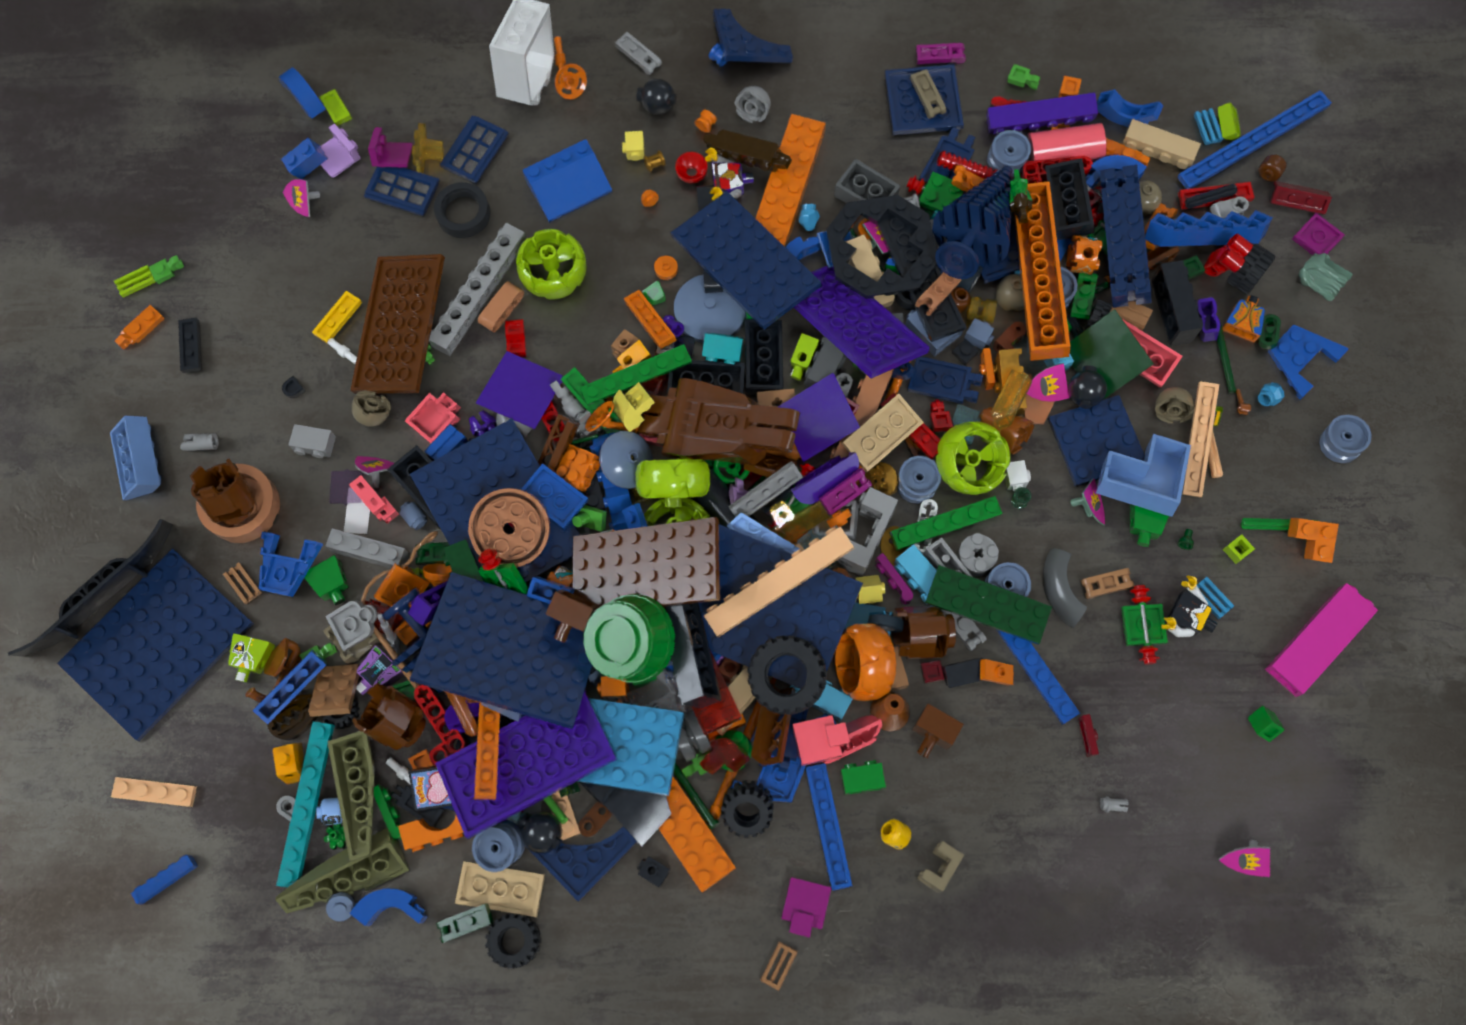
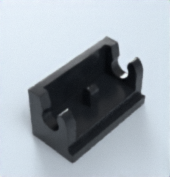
[942,658,983,688]

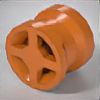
[695,110,717,133]

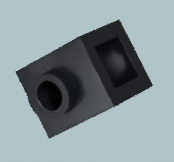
[637,856,671,888]

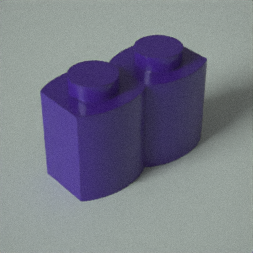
[1198,297,1220,342]

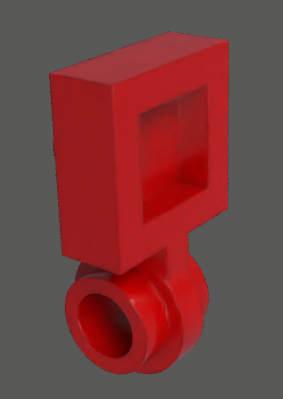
[930,400,953,432]

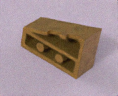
[993,348,1027,415]

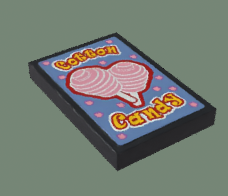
[408,766,453,811]

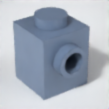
[964,319,995,350]

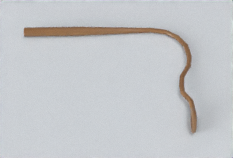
[361,531,438,711]

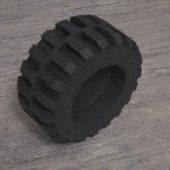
[747,635,827,715]

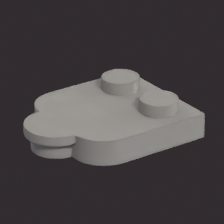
[326,600,377,651]

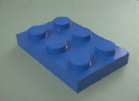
[522,463,589,530]

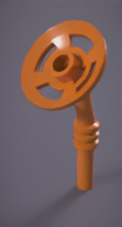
[554,36,587,99]
[585,401,640,433]

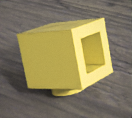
[622,131,645,161]
[855,575,886,604]

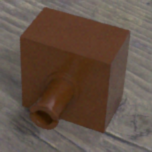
[545,589,599,643]
[912,704,964,759]

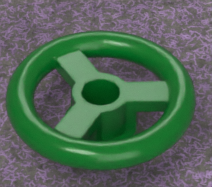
[713,460,750,484]

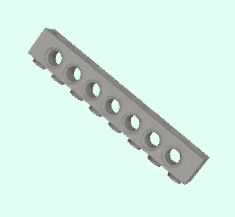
[429,223,526,356]

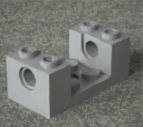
[835,487,898,577]

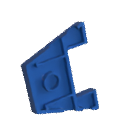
[1268,325,1349,400]
[259,531,323,597]
[732,726,806,803]

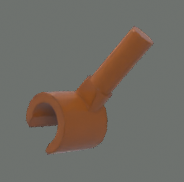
[1236,389,1251,415]

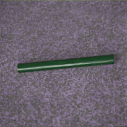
[1217,322,1237,394]

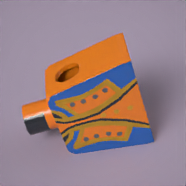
[1222,295,1265,343]

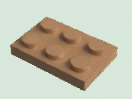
[308,664,359,717]

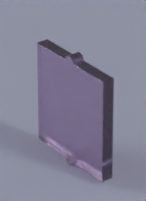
[329,469,363,505]

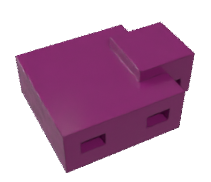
[781,877,831,938]

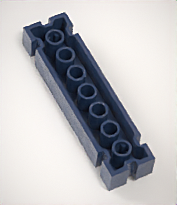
[1100,164,1152,308]

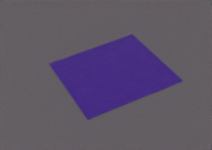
[476,351,563,429]
[778,373,860,462]

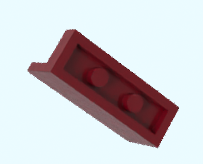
[1270,181,1332,215]

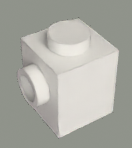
[1004,460,1031,492]

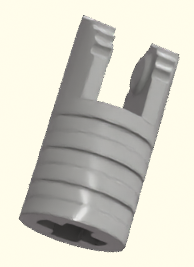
[180,433,219,451]

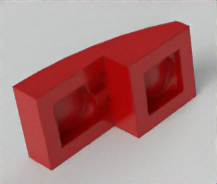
[505,319,526,357]

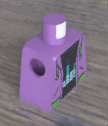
[356,645,404,695]

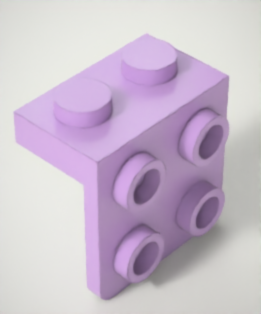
[321,123,361,177]

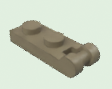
[910,69,946,119]

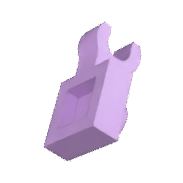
[729,478,749,504]

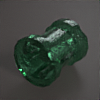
[1011,487,1032,509]

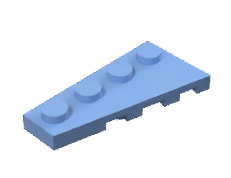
[727,512,803,554]

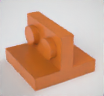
[374,563,429,608]

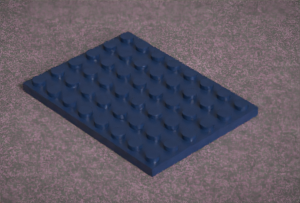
[410,418,580,584]
[698,525,863,689]
[57,548,254,741]
[410,572,592,729]

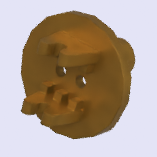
[864,462,898,496]

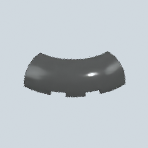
[1043,548,1088,628]

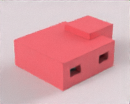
[405,392,461,443]
[349,475,399,524]
[792,715,850,766]

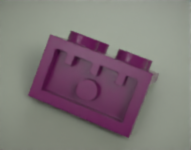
[368,127,413,168]

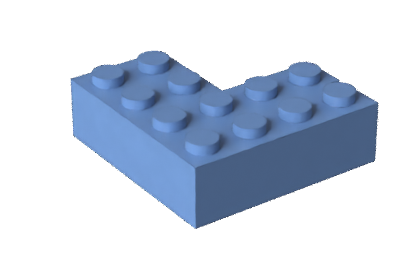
[1096,434,1191,517]

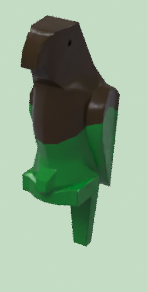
[1010,169,1032,224]

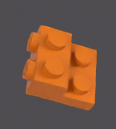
[555,444,600,493]

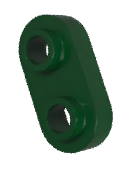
[1258,314,1281,349]

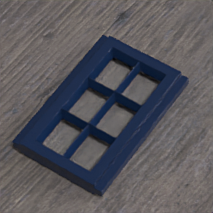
[440,115,509,184]
[364,167,440,216]

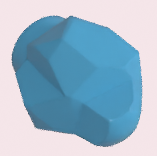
[798,204,820,231]
[1258,382,1285,406]

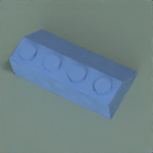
[110,416,161,500]

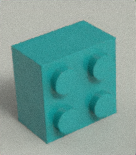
[702,332,744,364]

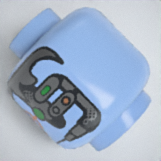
[316,798,342,825]

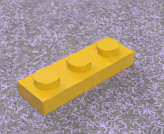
[312,291,362,344]

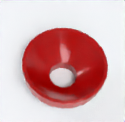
[675,152,708,183]

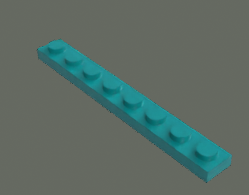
[276,721,335,888]

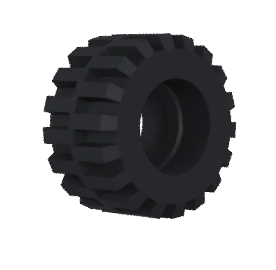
[1227,243,1275,294]
[721,780,774,838]
[485,914,541,969]

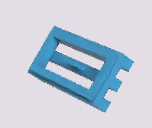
[1194,108,1223,145]
[1197,577,1234,620]

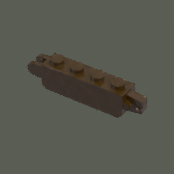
[703,130,792,172]

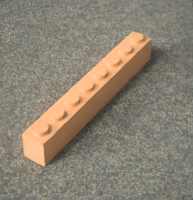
[704,526,854,637]

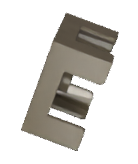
[323,626,382,665]
[917,841,964,893]

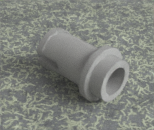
[1100,796,1128,813]

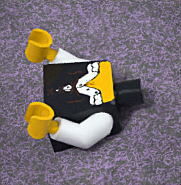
[1161,575,1217,637]

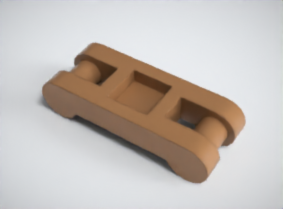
[1080,568,1135,599]

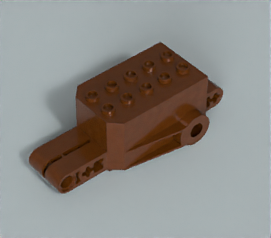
[638,378,800,465]

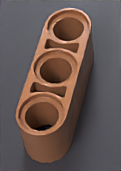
[478,281,524,332]

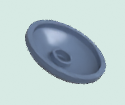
[599,431,653,489]

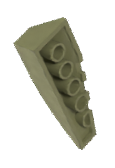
[328,731,374,861]
[276,828,409,914]

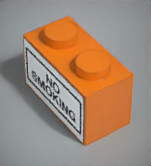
[598,676,630,702]

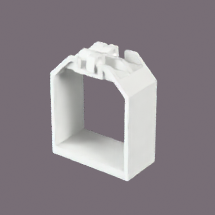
[489,0,554,105]

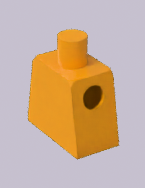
[612,339,652,373]
[273,742,304,785]

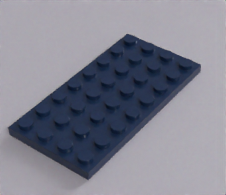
[670,191,821,330]

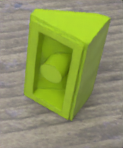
[1218,103,1241,141]

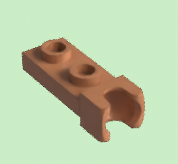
[915,272,961,316]

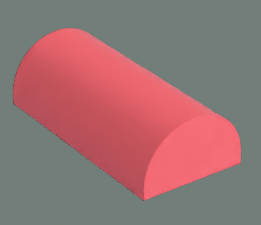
[1028,123,1106,161]
[1123,320,1183,388]

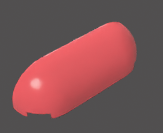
[822,715,882,764]

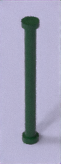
[673,762,720,830]

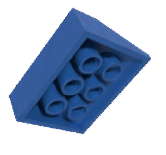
[522,139,612,222]

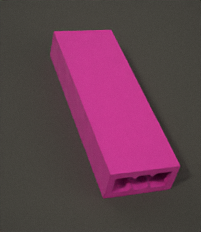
[1265,583,1378,697]

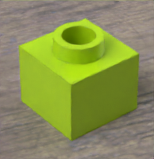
[1223,534,1255,564]

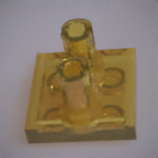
[412,123,444,173]

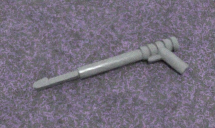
[377,613,401,655]

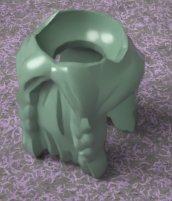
[1298,253,1353,301]

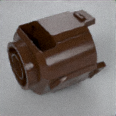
[190,458,255,525]
[892,606,956,659]
[352,683,426,750]

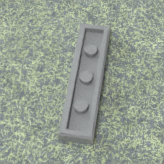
[728,461,803,517]

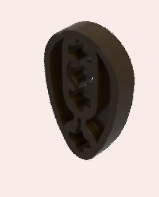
[267,695,319,740]

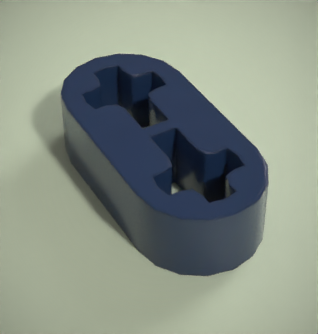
[891,362,915,380]

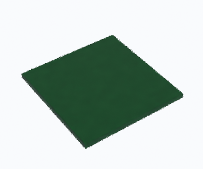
[1070,309,1154,400]

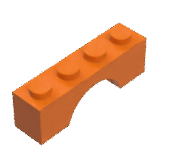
[398,815,463,852]

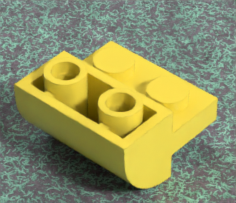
[613,382,655,432]

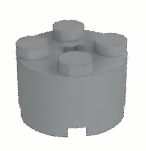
[956,533,999,577]

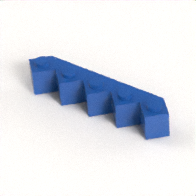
[1145,210,1273,247]
[590,432,632,531]

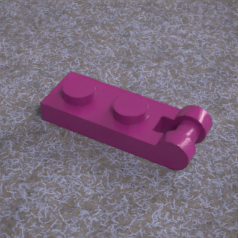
[916,43,966,64]
[819,468,872,515]
[875,553,913,605]

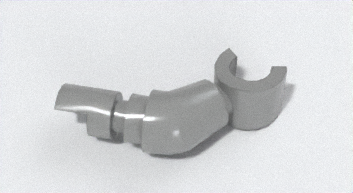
[550,380,596,436]

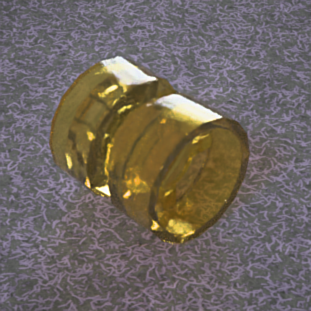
[967,296,997,324]

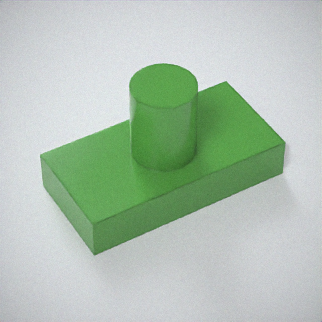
[572,505,607,532]

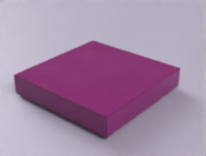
[1292,213,1345,255]

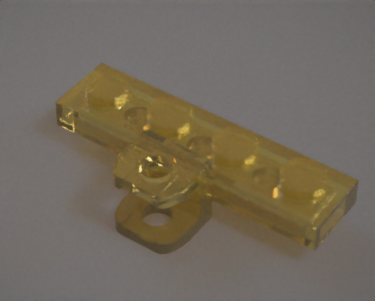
[769,501,829,542]

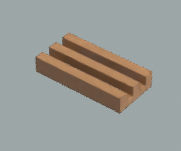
[223,562,262,605]
[760,942,798,991]

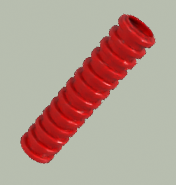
[937,150,998,179]

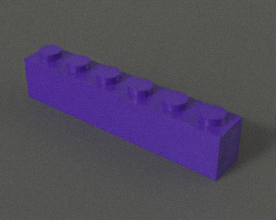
[986,92,1098,135]

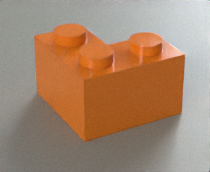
[1288,518,1339,563]

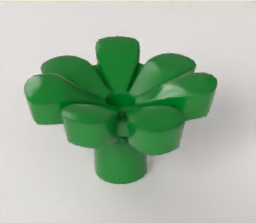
[324,824,346,849]

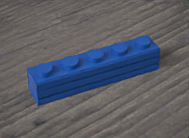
[131,855,198,904]

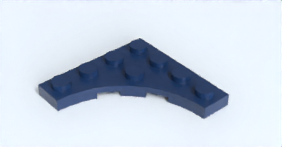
[713,9,793,63]
[525,827,637,902]

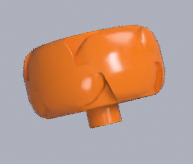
[835,623,896,701]

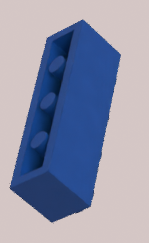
[253,649,327,724]

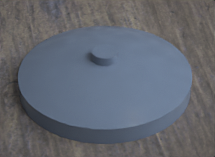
[674,275,746,343]

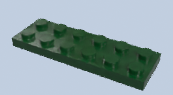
[925,565,1052,645]

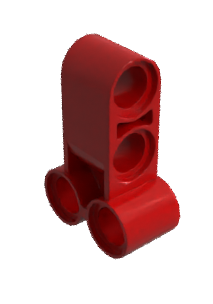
[1204,233,1253,277]

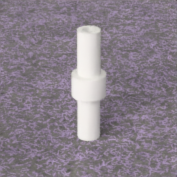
[328,338,357,365]
[386,757,410,784]

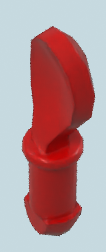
[991,97,1026,107]

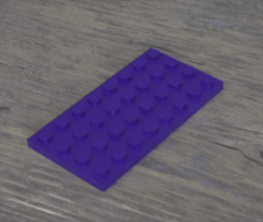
[793,266,930,379]
[435,690,617,839]

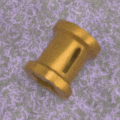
[643,150,666,172]

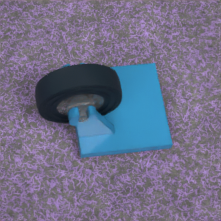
[845,602,904,636]

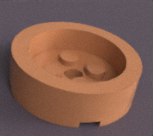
[196,464,280,543]
[468,488,550,568]

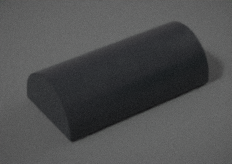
[745,319,784,396]
[689,468,760,528]

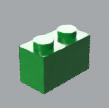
[840,760,886,795]

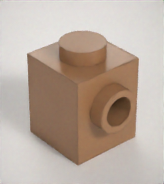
[611,329,639,359]

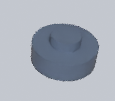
[326,892,355,921]

